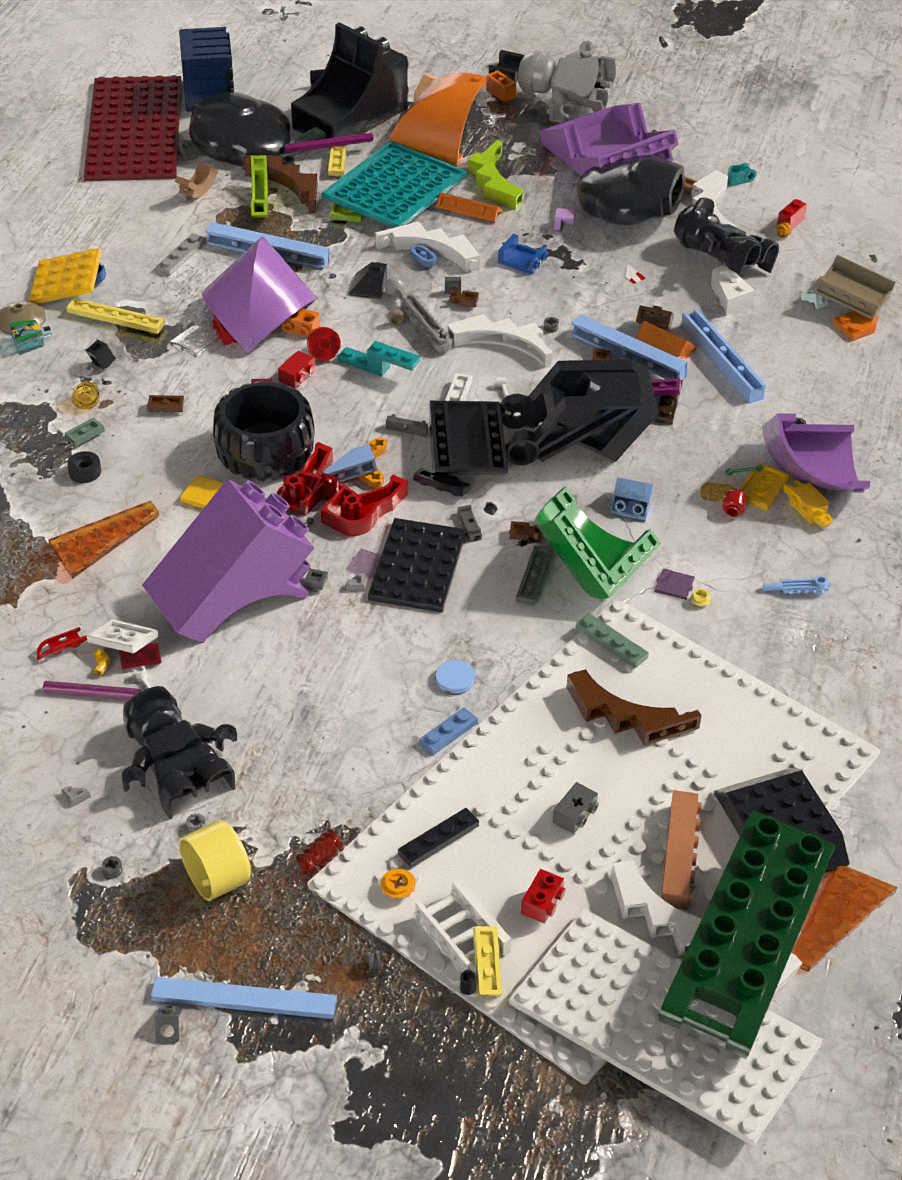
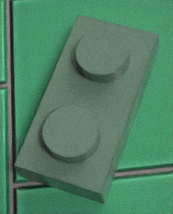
[65,417,105,447]

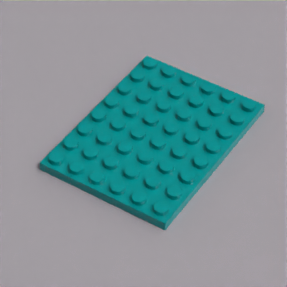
[322,140,467,228]

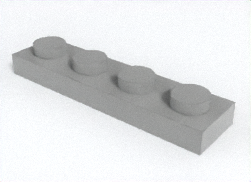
[156,233,206,276]

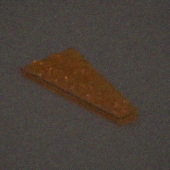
[48,500,159,579]
[792,866,898,972]

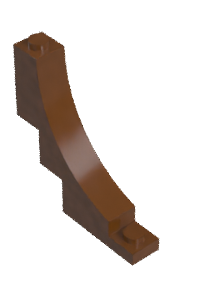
[242,155,318,213]
[566,669,702,746]

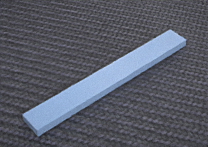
[151,977,337,1019]

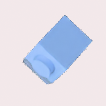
[322,444,378,483]

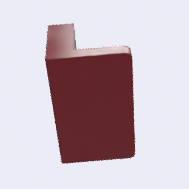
[119,643,162,669]

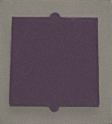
[347,548,381,579]
[654,568,695,600]

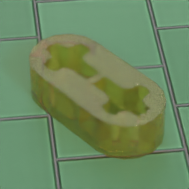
[700,483,735,502]

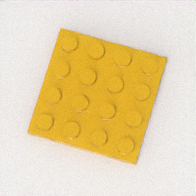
[29,248,101,304]

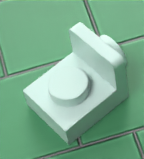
[800,290,828,309]

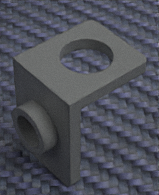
[155,1005,182,1043]

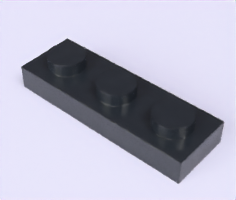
[413,468,470,497]

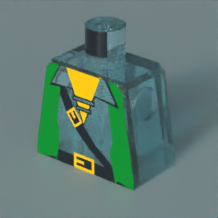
[9,320,52,355]

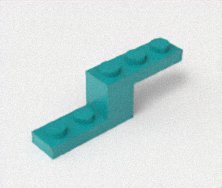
[337,341,420,376]

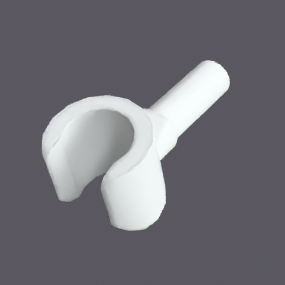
[496,377,508,398]
[134,666,151,688]

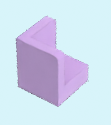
[554,208,575,231]

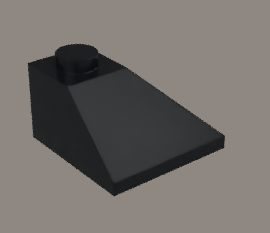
[349,262,387,299]

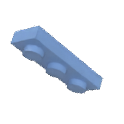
[419,707,478,755]

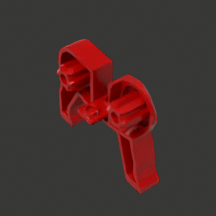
[276,442,408,536]

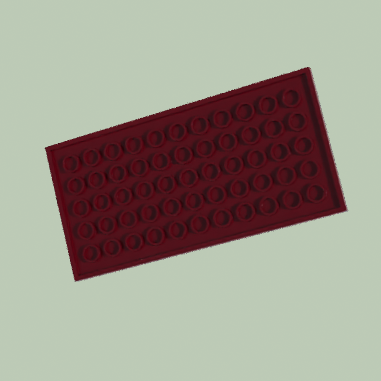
[84,75,182,181]

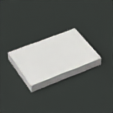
[87,620,159,653]

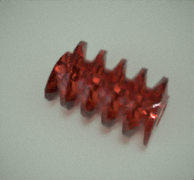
[296,829,344,873]

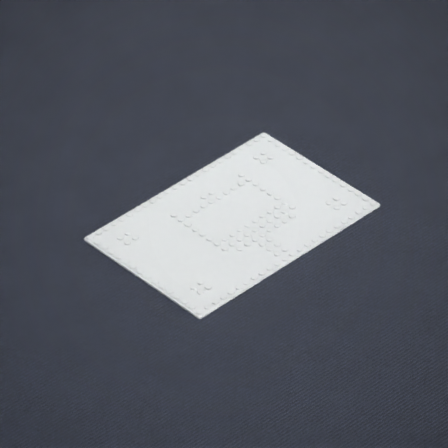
[307,599,880,1085]

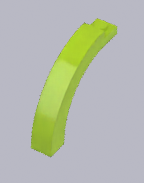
[251,155,268,218]

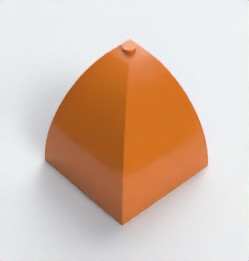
[390,72,487,167]

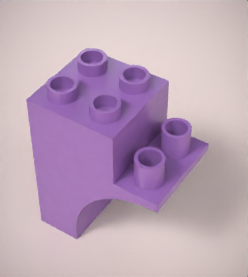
[142,479,314,643]

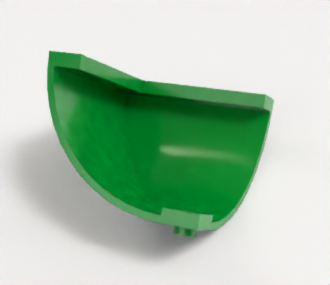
[534,487,661,599]

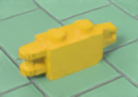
[783,480,833,528]

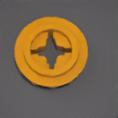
[381,869,416,900]

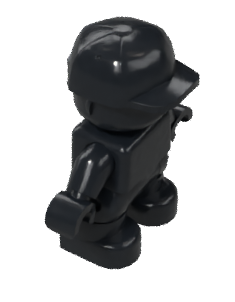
[674,197,780,274]
[122,686,237,819]

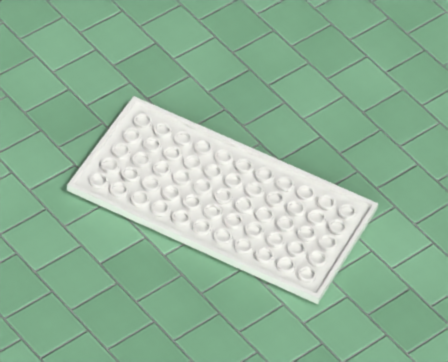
[509,908,823,1146]

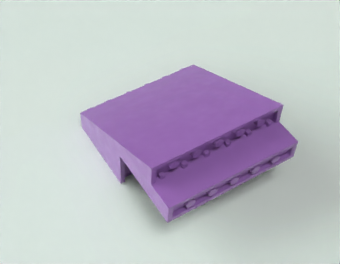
[539,103,679,176]

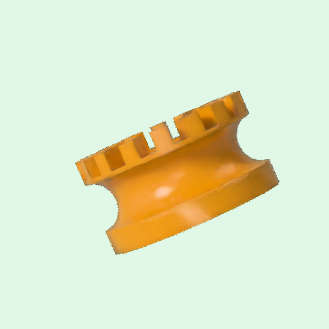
[776,222,791,238]

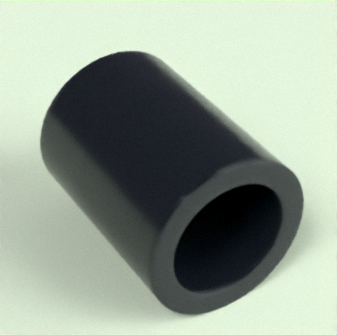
[460,970,476,995]

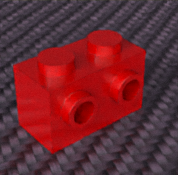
[521,869,566,924]

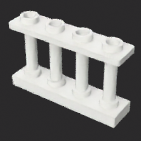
[414,878,511,972]

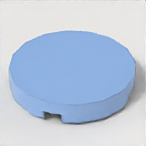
[436,660,475,694]

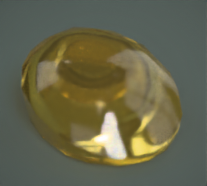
[72,381,100,410]

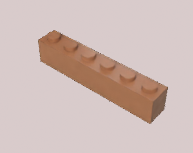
[661,790,702,910]

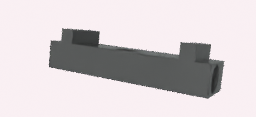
[386,414,428,437]
[457,505,482,542]

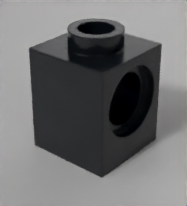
[85,339,116,370]

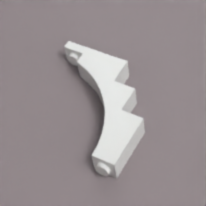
[375,222,480,272]
[611,860,702,957]

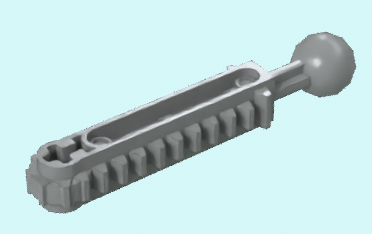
[385,277,453,354]

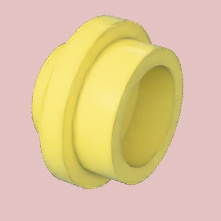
[691,589,710,606]

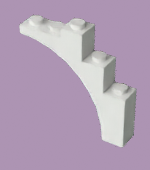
[691,170,737,227]
[448,314,553,368]

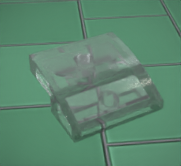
[170,325,218,358]

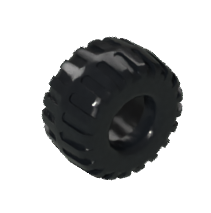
[212,381,315,481]

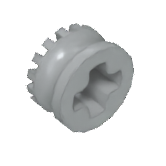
[186,813,206,833]

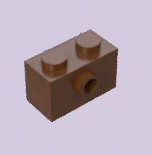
[636,305,674,330]

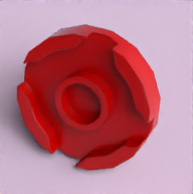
[307,327,341,361]

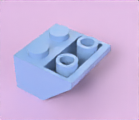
[610,477,655,521]

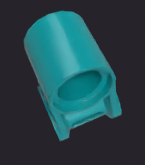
[727,162,757,186]

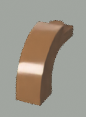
[174,163,218,198]

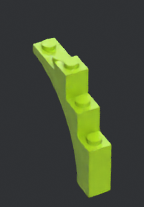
[467,140,524,210]

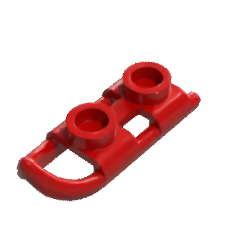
[37,627,87,660]

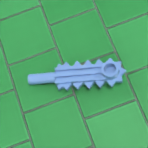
[763,576,831,595]

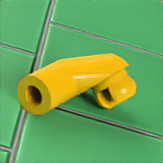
[93,648,111,676]

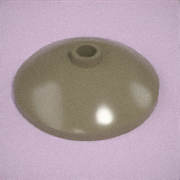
[0,301,46,335]

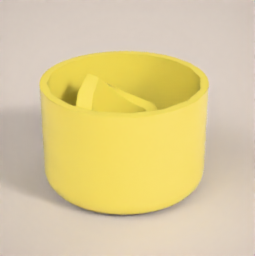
[179,820,251,901]

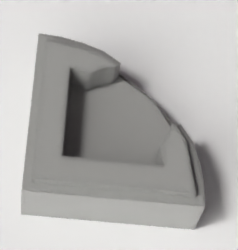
[345,573,365,591]
[61,786,91,807]

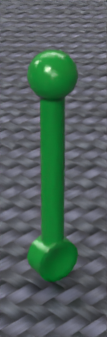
[725,465,763,475]

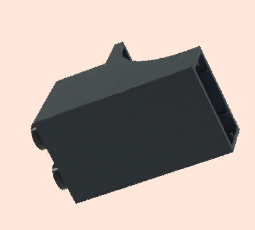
[291,22,409,149]

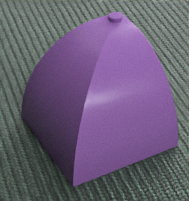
[201,236,318,353]
[762,413,870,493]

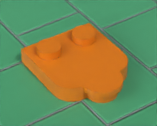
[833,311,878,341]

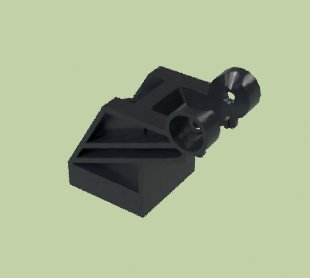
[500,360,659,465]

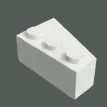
[711,265,755,316]

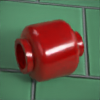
[722,489,748,517]

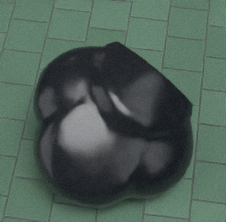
[189,92,291,167]
[577,155,685,225]

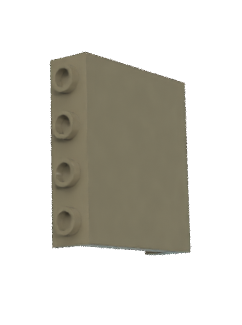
[813,255,896,320]

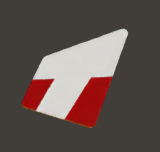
[625,265,646,284]

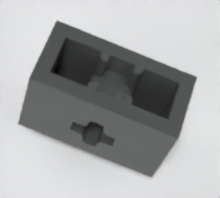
[553,782,599,834]

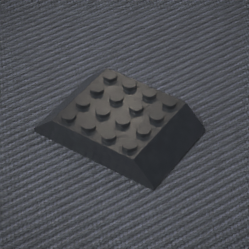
[429,400,508,475]
[714,768,850,873]

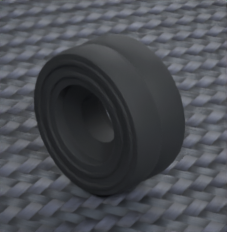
[67,451,101,483]

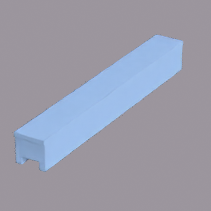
[206,222,330,270]
[681,309,766,403]
[571,314,688,380]

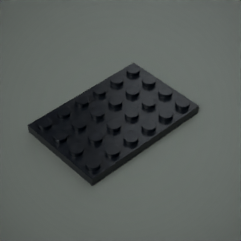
[368,518,466,613]

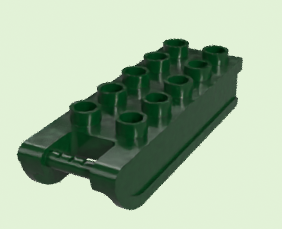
[658,810,836,1060]

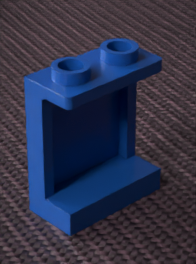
[498,234,548,274]

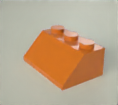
[635,321,697,361]

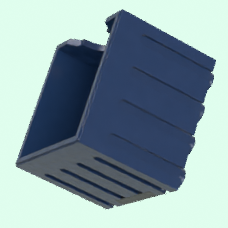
[179,27,234,112]

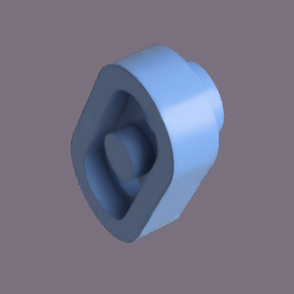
[410,244,436,267]

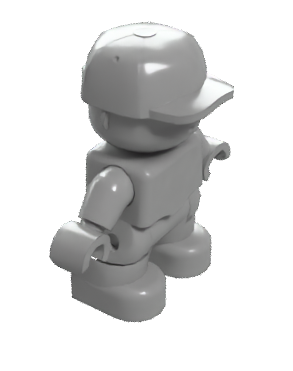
[518,41,616,122]

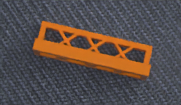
[436,192,503,222]

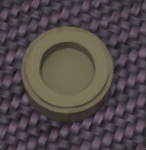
[387,309,405,326]

